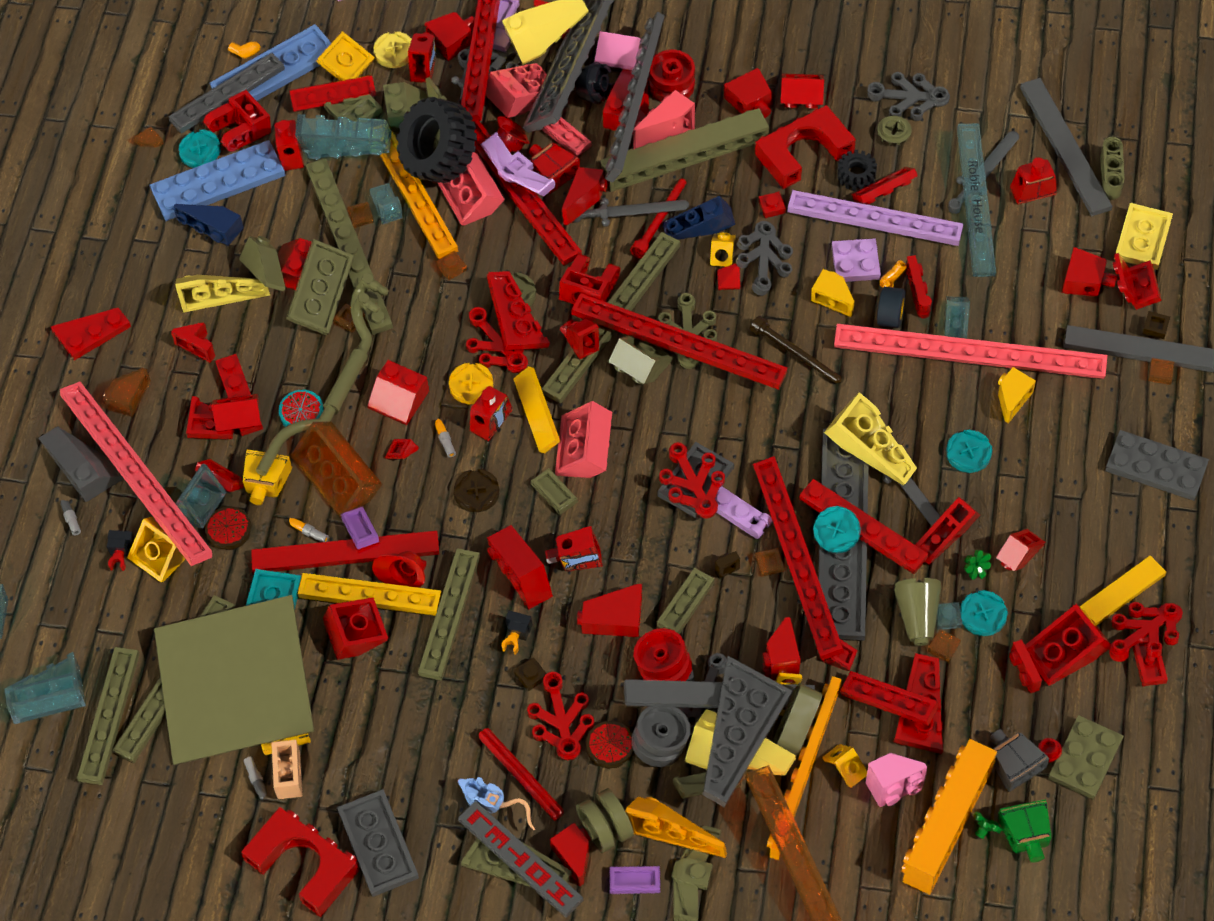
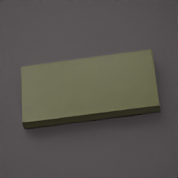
[286,239,354,336]

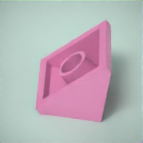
[595,31,642,70]

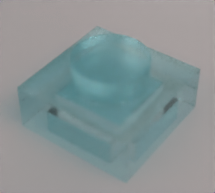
[936,602,962,630]

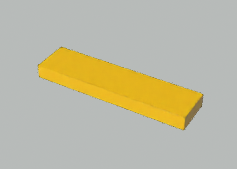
[513,366,560,454]
[1080,555,1166,626]

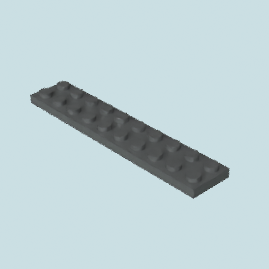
[523,0,614,133]
[818,429,869,641]

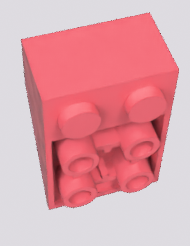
[485,63,547,118]
[633,90,695,149]

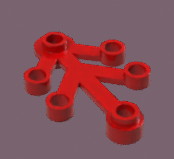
[466,307,528,373]
[659,442,725,519]
[1109,602,1183,662]
[527,672,594,760]

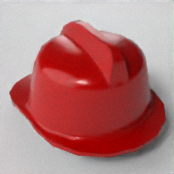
[497,116,530,153]
[372,551,426,588]

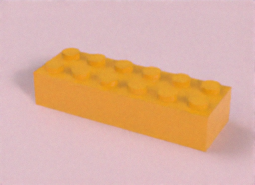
[901,739,997,895]

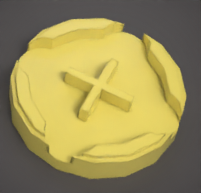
[374,32,412,68]

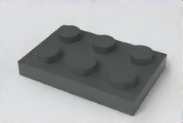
[657,442,734,518]

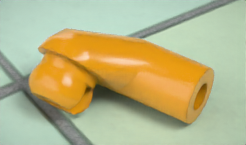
[228,41,260,59]
[879,260,907,288]

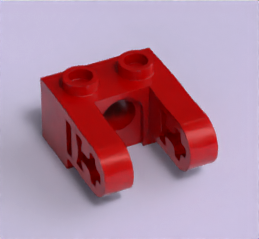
[203,90,271,152]
[559,254,621,304]

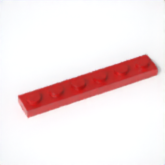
[799,479,928,574]

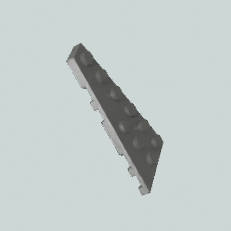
[702,656,792,807]

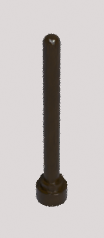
[750,315,842,384]

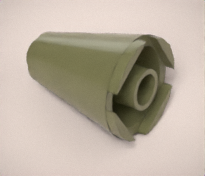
[894,578,942,646]

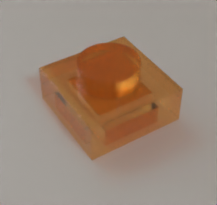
[436,251,467,281]

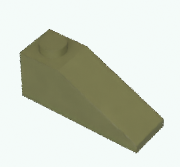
[239,236,286,291]

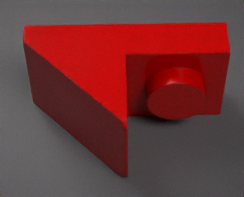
[171,322,216,363]

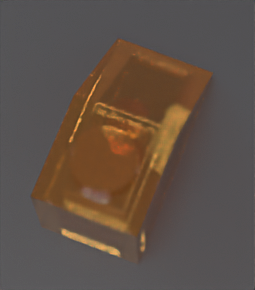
[103,368,151,417]

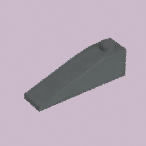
[39,426,124,502]

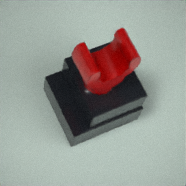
[107,530,135,571]

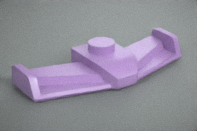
[481,132,555,196]

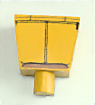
[243,449,292,505]

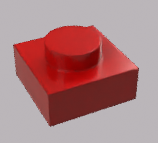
[758,192,786,218]

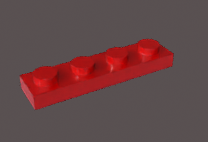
[289,75,376,111]
[215,354,263,436]
[840,671,939,726]

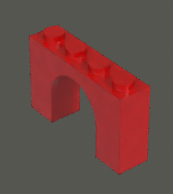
[755,105,856,189]
[241,807,359,917]

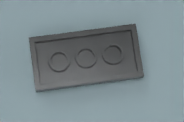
[1105,430,1209,501]
[337,789,419,897]

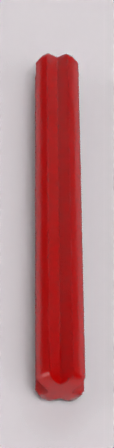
[478,728,564,821]

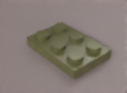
[1048,715,1124,800]

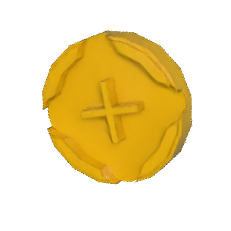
[449,363,494,405]

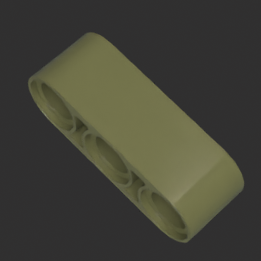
[1100,137,1125,200]
[772,683,822,756]

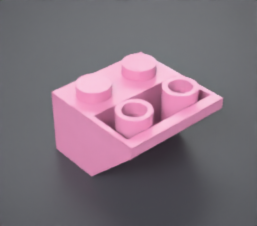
[866,753,927,807]

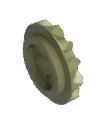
[878,116,912,145]

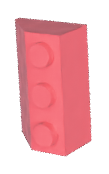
[438,152,505,226]
[555,401,612,478]

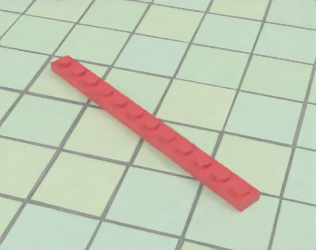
[834,324,1107,379]
[60,382,212,566]

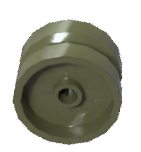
[576,788,634,853]

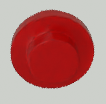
[1038,738,1062,762]

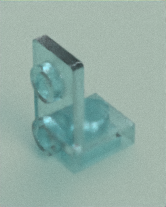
[369,183,403,224]

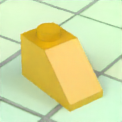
[811,269,854,317]
[998,367,1036,424]

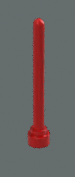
[630,178,686,259]

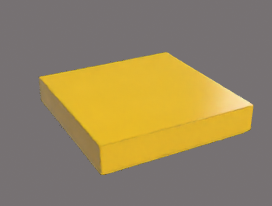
[316,31,375,81]

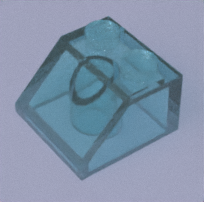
[175,464,227,528]

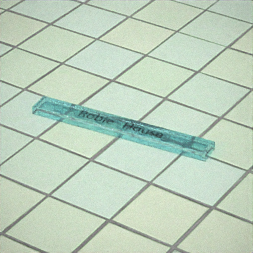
[957,123,996,277]

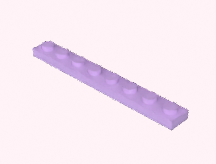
[788,190,963,246]

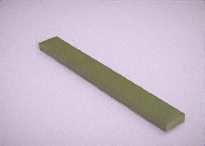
[112,595,235,763]

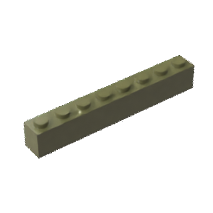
[601,108,769,192]

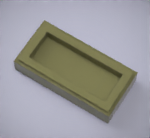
[531,468,578,515]

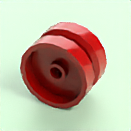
[649,49,695,102]
[633,628,692,681]

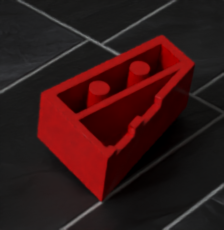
[487,525,553,609]

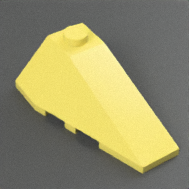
[502,0,589,65]
[175,275,270,313]
[824,392,917,486]
[685,709,796,776]

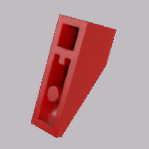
[562,167,607,225]
[915,497,980,565]

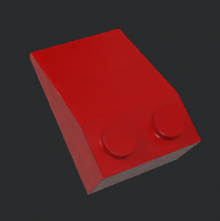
[1025,604,1111,686]

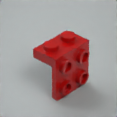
[1113,253,1162,310]

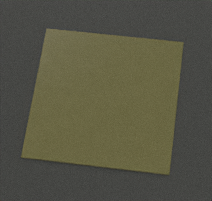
[154,595,314,765]

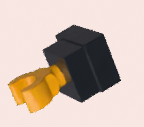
[502,610,533,655]

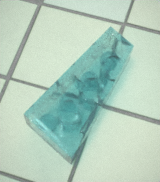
[295,114,392,159]

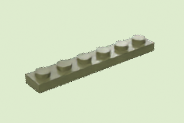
[418,548,480,681]
[77,647,140,785]

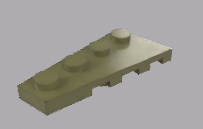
[461,838,572,887]

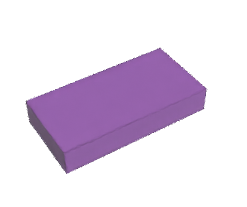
[341,506,379,549]
[610,866,660,894]

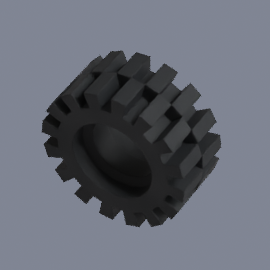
[837,150,877,191]

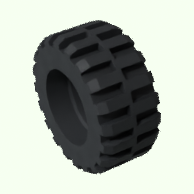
[397,97,477,183]

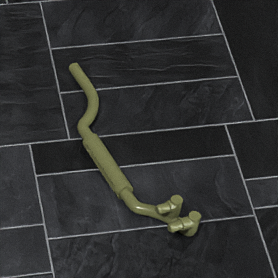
[256,273,389,476]

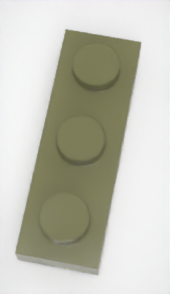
[657,568,715,634]

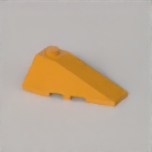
[625,797,727,858]

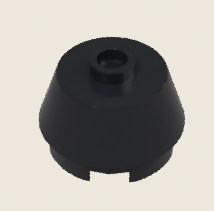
[575,62,613,104]

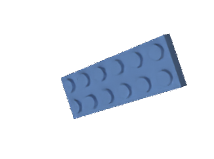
[210,24,331,101]
[150,140,285,221]

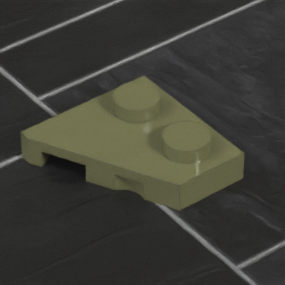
[324,94,383,134]

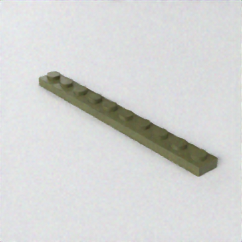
[305,158,393,335]
[542,232,680,404]

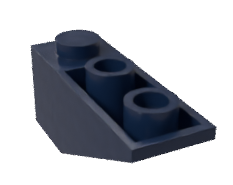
[663,196,735,240]
[173,204,244,246]

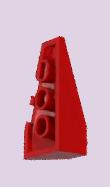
[603,69,649,134]

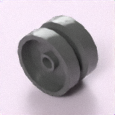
[632,706,690,767]

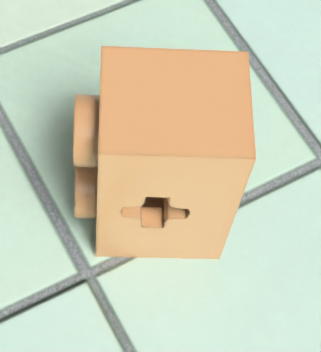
[272,740,302,799]

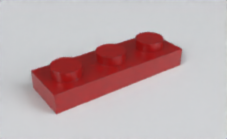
[851,167,918,205]

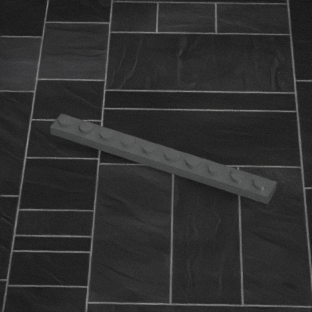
[605,12,665,183]

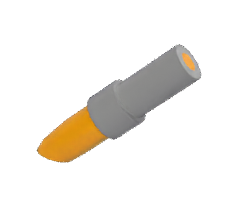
[435,419,456,457]
[289,518,329,542]

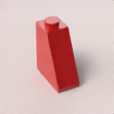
[577,584,642,637]

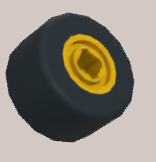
[877,286,905,328]

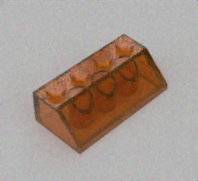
[290,422,382,518]

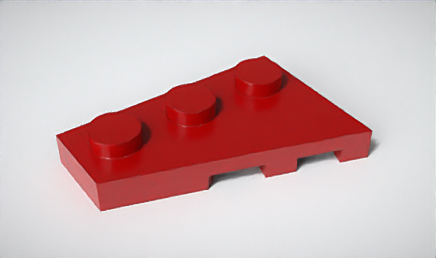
[50,307,131,361]

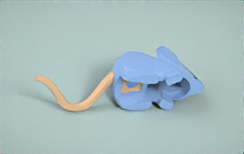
[458,777,535,830]

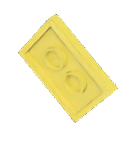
[1114,203,1173,270]

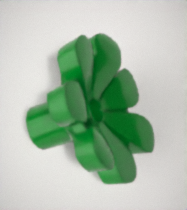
[964,550,991,580]
[973,811,1003,839]

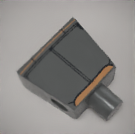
[990,729,1049,792]

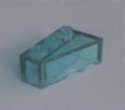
[5,652,86,724]

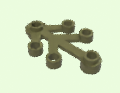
[658,293,717,369]

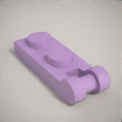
[707,486,773,539]

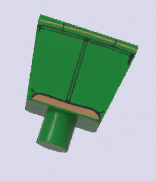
[997,799,1051,863]

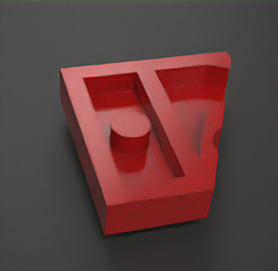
[186,396,234,439]

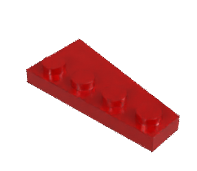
[487,271,550,350]
[894,653,943,754]

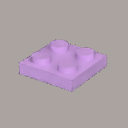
[832,239,881,282]

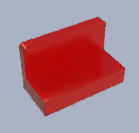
[211,394,261,431]

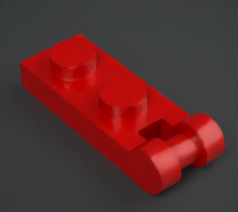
[905,255,932,319]

